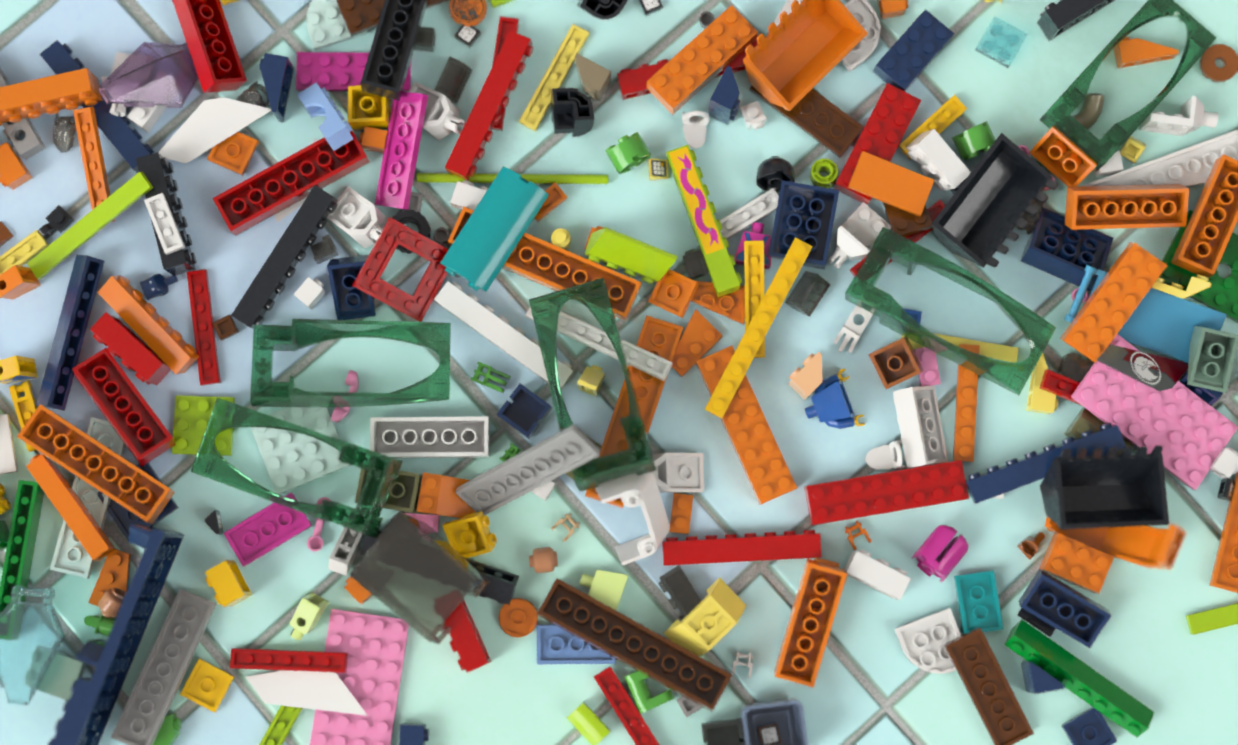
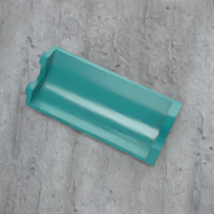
[440,166,549,292]

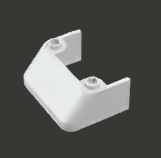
[595,468,670,566]

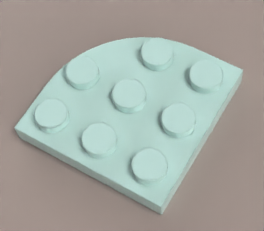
[306,0,369,51]

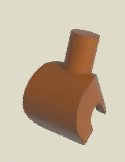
[1017,532,1045,560]

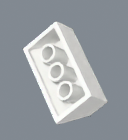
[893,386,949,468]

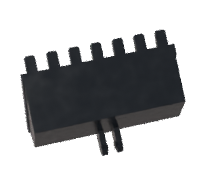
[932,133,1058,268]
[1040,446,1169,529]

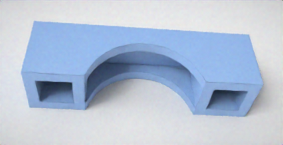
[297,83,353,151]

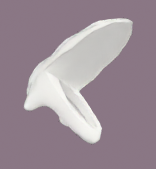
[682,111,710,150]
[865,441,906,470]

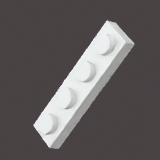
[720,188,779,240]

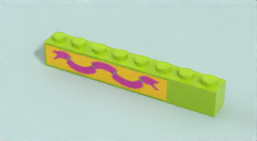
[666,145,742,297]

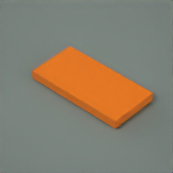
[848,151,935,217]

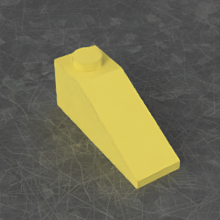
[1026,351,1058,415]
[577,365,605,397]

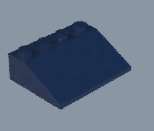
[768,180,839,270]
[1021,207,1113,292]

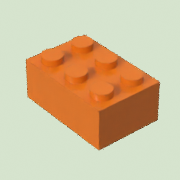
[1040,533,1114,594]

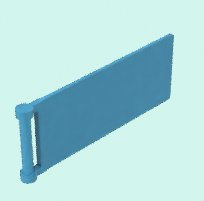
[1064,265,1227,363]

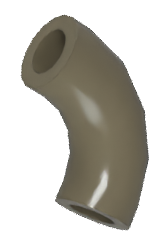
[1064,93,1104,135]

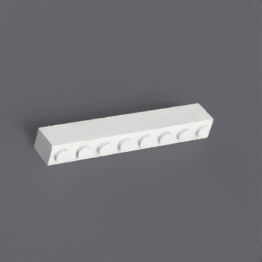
[434,281,574,392]

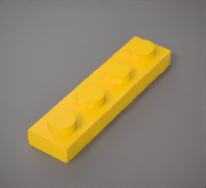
[898,95,967,160]

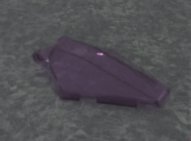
[98,42,199,108]

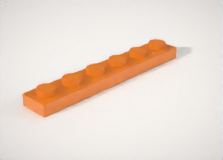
[73,107,115,222]
[953,344,980,462]

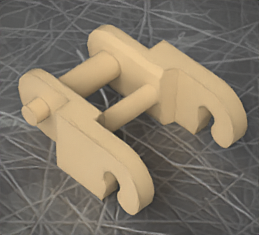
[551,513,580,542]

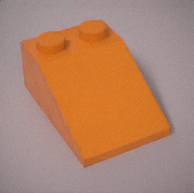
[417,472,476,518]

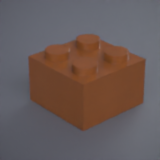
[868,336,924,389]

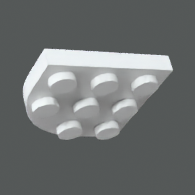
[841,0,880,72]
[894,608,961,674]

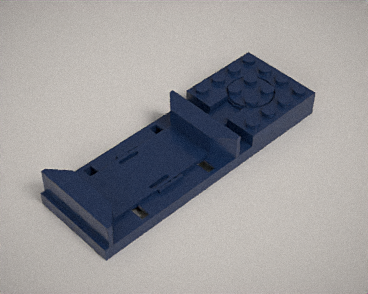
[48,524,184,745]

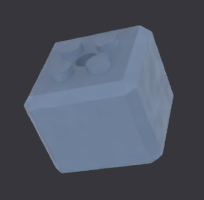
[740,698,808,745]

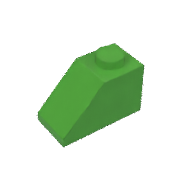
[153,714,181,745]

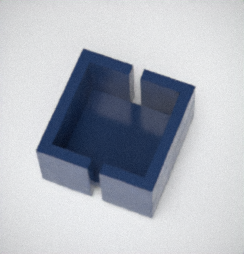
[497,383,552,439]

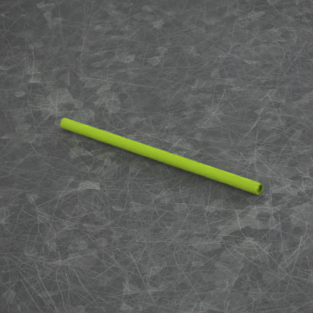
[417,173,608,184]

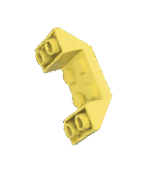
[1151,274,1211,299]
[663,577,747,656]

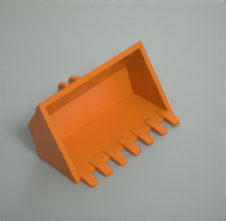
[743,0,868,111]

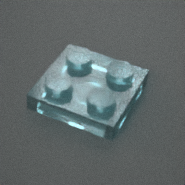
[975,16,1028,68]

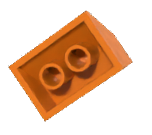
[1029,125,1098,187]

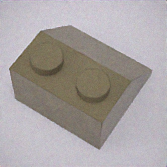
[575,54,611,101]

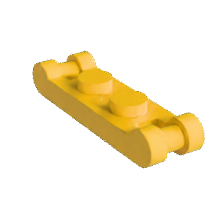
[9,380,37,452]

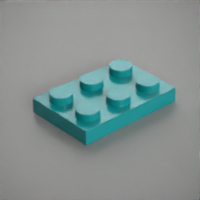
[954,570,1004,635]

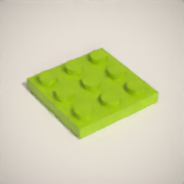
[172,396,235,456]

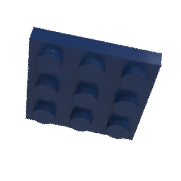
[97,462,179,542]

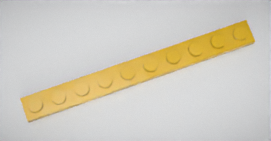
[704,238,813,419]

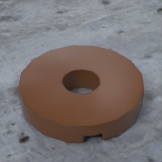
[1199,44,1238,83]

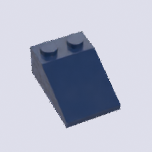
[259,53,295,122]
[327,255,376,321]

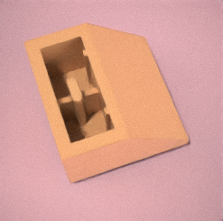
[788,352,822,400]

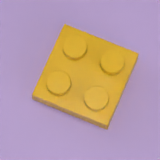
[180,658,235,713]

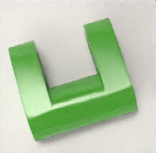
[624,671,674,714]

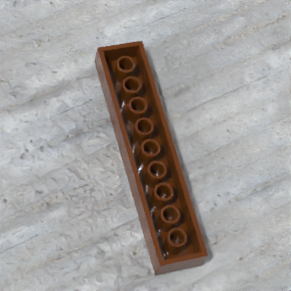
[537,578,732,712]

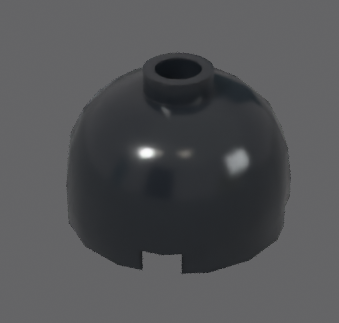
[756,156,795,192]

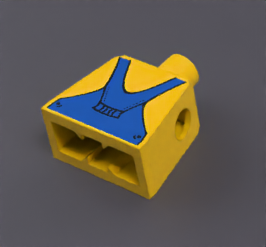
[0,356,38,384]

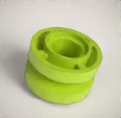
[810,158,838,188]

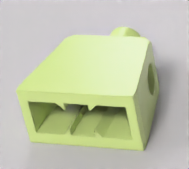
[579,570,628,610]
[290,592,329,641]

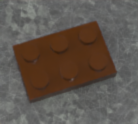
[882,202,933,240]

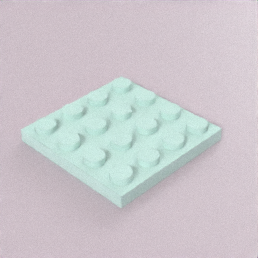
[249,393,350,495]

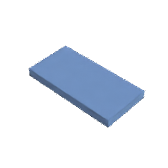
[537,624,616,665]

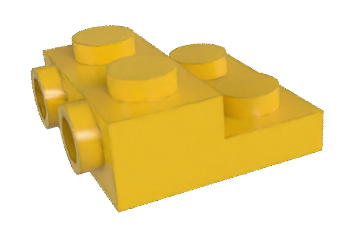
[442,511,497,558]

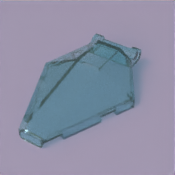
[0,585,65,705]

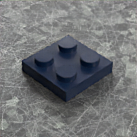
[1061,707,1117,745]

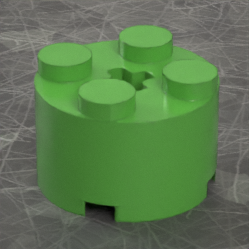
[952,121,996,161]
[605,132,651,175]

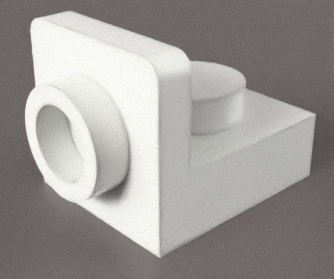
[740,101,767,130]

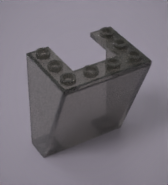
[349,512,488,644]

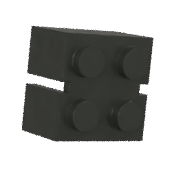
[701,718,745,745]

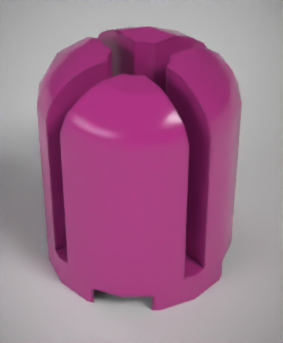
[912,525,969,582]

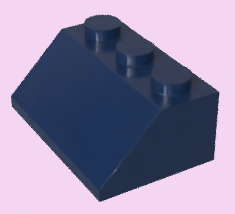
[708,66,741,125]

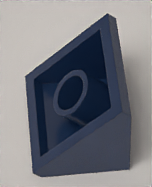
[1021,661,1065,694]

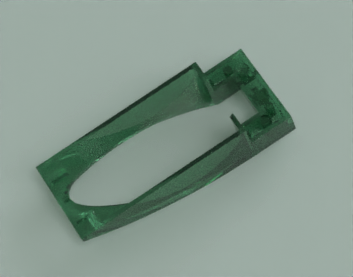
[1040,0,1217,171]
[845,227,1056,396]
[529,278,656,492]
[250,319,451,407]
[191,398,403,537]

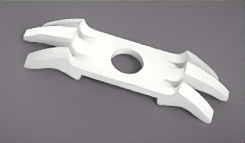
[833,285,885,353]

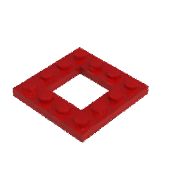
[352,217,449,322]

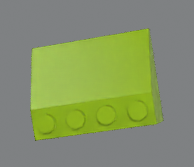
[584,227,678,284]

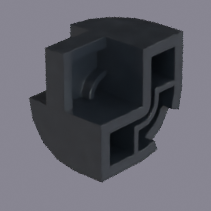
[577,0,628,20]
[551,88,594,137]

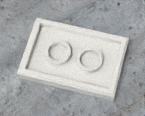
[0,414,18,475]

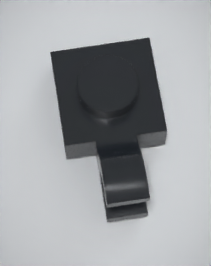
[38,205,74,238]

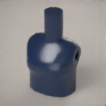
[140,274,178,300]

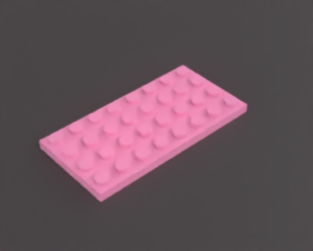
[1071,334,1238,490]
[310,609,410,745]

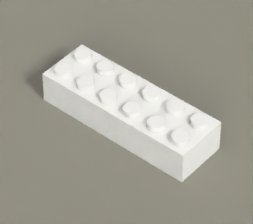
[370,417,490,458]

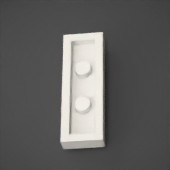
[144,193,185,255]

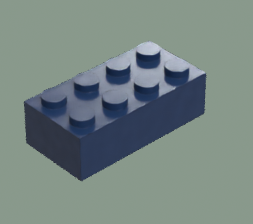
[873,9,955,91]
[1018,568,1112,648]

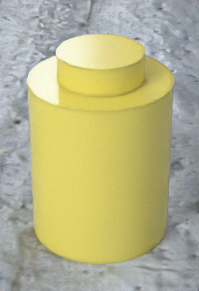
[551,228,571,250]

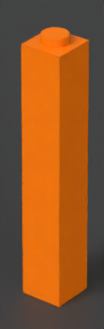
[26,454,115,561]

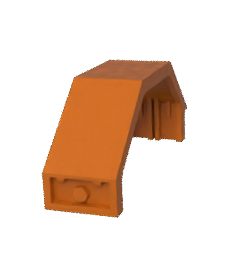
[1045,517,1186,570]

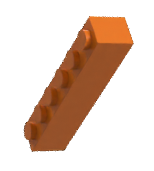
[97,275,199,374]

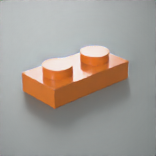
[535,183,567,222]
[669,493,693,534]

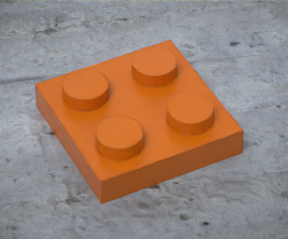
[207,132,259,176]
[648,269,700,318]

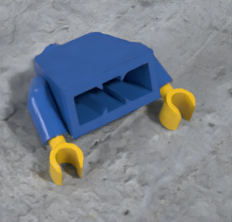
[805,369,865,429]

